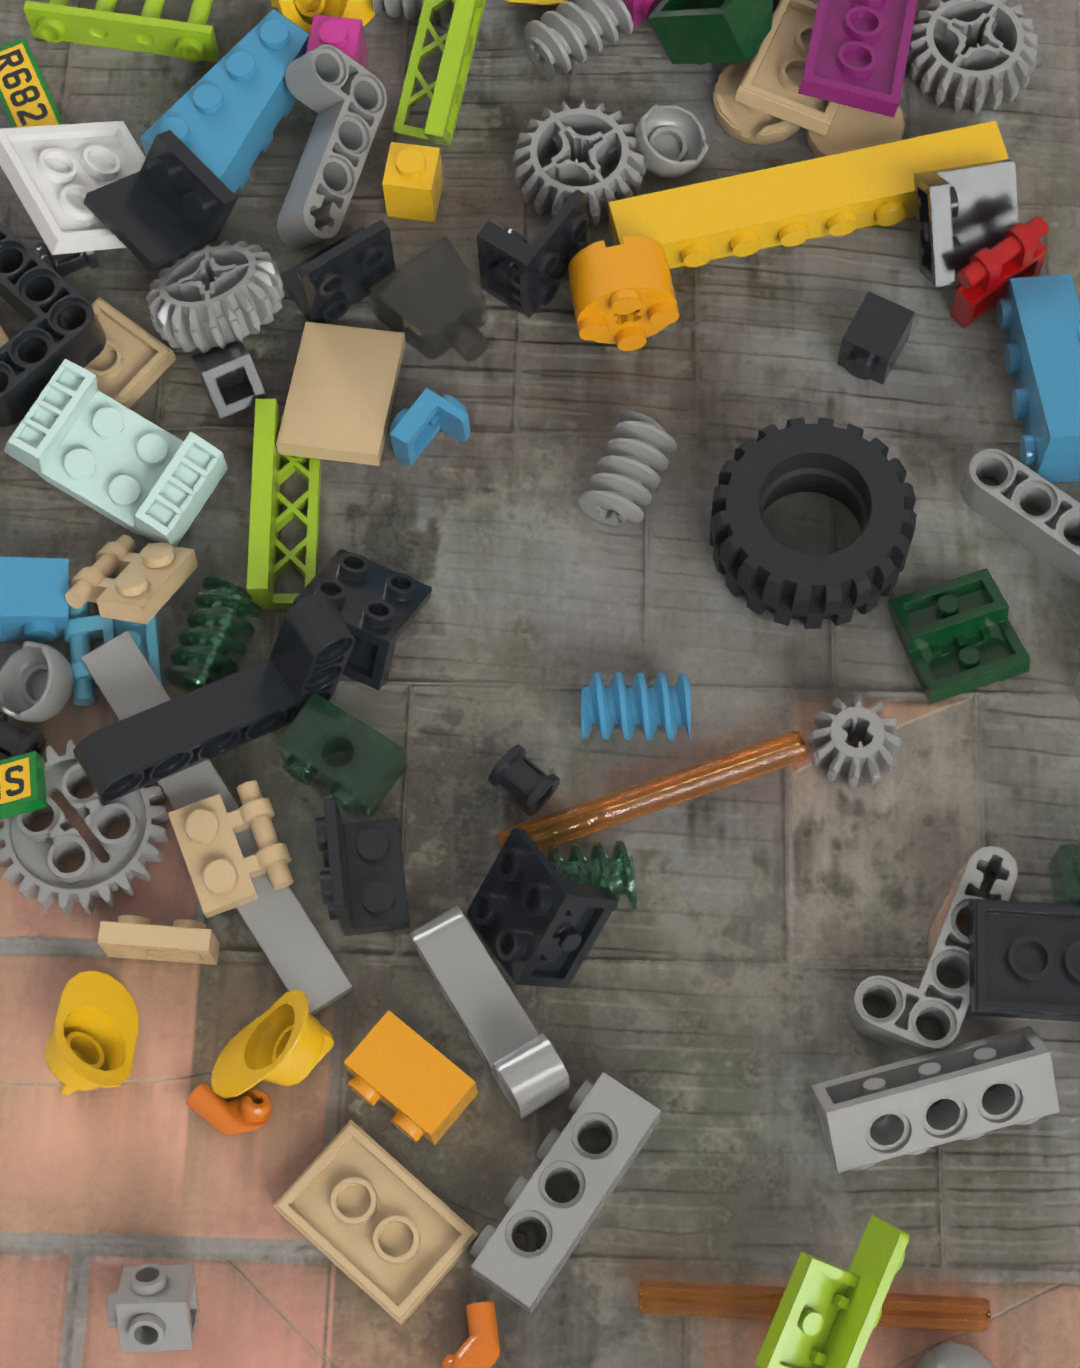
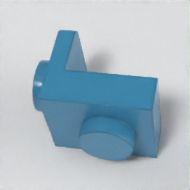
[390,388,471,467]

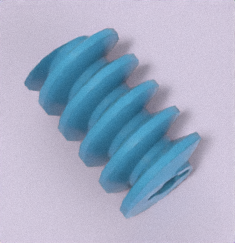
[581,672,691,741]

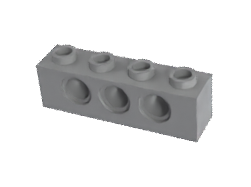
[811,1026,1060,1173]
[470,1072,661,1314]

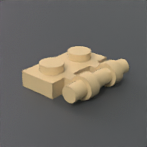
[65,535,198,624]
[168,780,294,919]

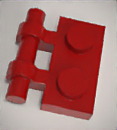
[950,216,1049,329]

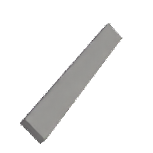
[81,630,353,1015]

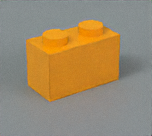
[343,1010,478,1146]

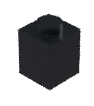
[837,291,915,385]
[191,341,267,419]

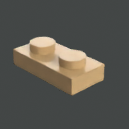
[97,915,220,965]

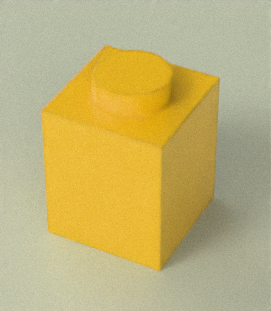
[382,142,444,223]

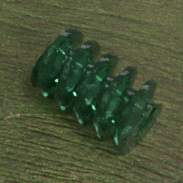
[163,576,263,692]
[546,840,637,912]

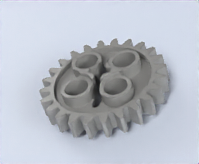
[0,740,170,915]

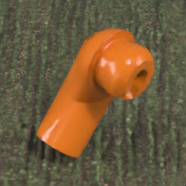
[186,1082,272,1136]
[441,1301,500,1368]

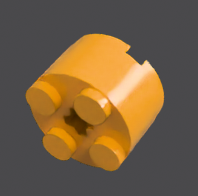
[568,235,680,352]

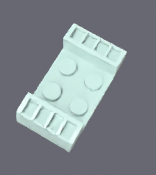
[4,359,228,547]

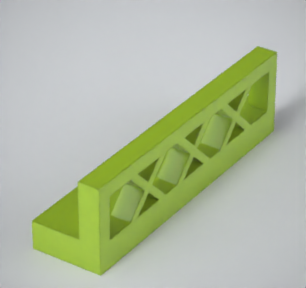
[392,0,486,147]
[246,399,322,610]

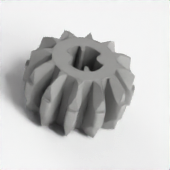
[808,694,902,789]

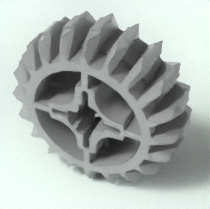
[907,0,1039,114]
[513,99,646,228]
[146,241,285,353]

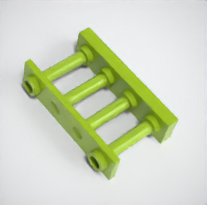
[23,0,220,63]

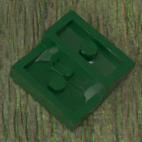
[888,568,1030,704]

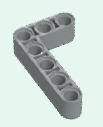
[962,449,1080,702]

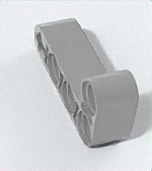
[277,44,387,251]
[849,846,1018,1057]
[409,906,570,1119]

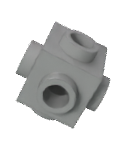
[107,1263,200,1353]

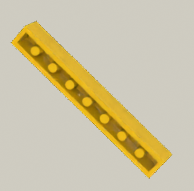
[608,120,1009,269]

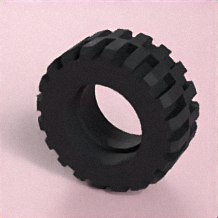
[710,417,917,629]

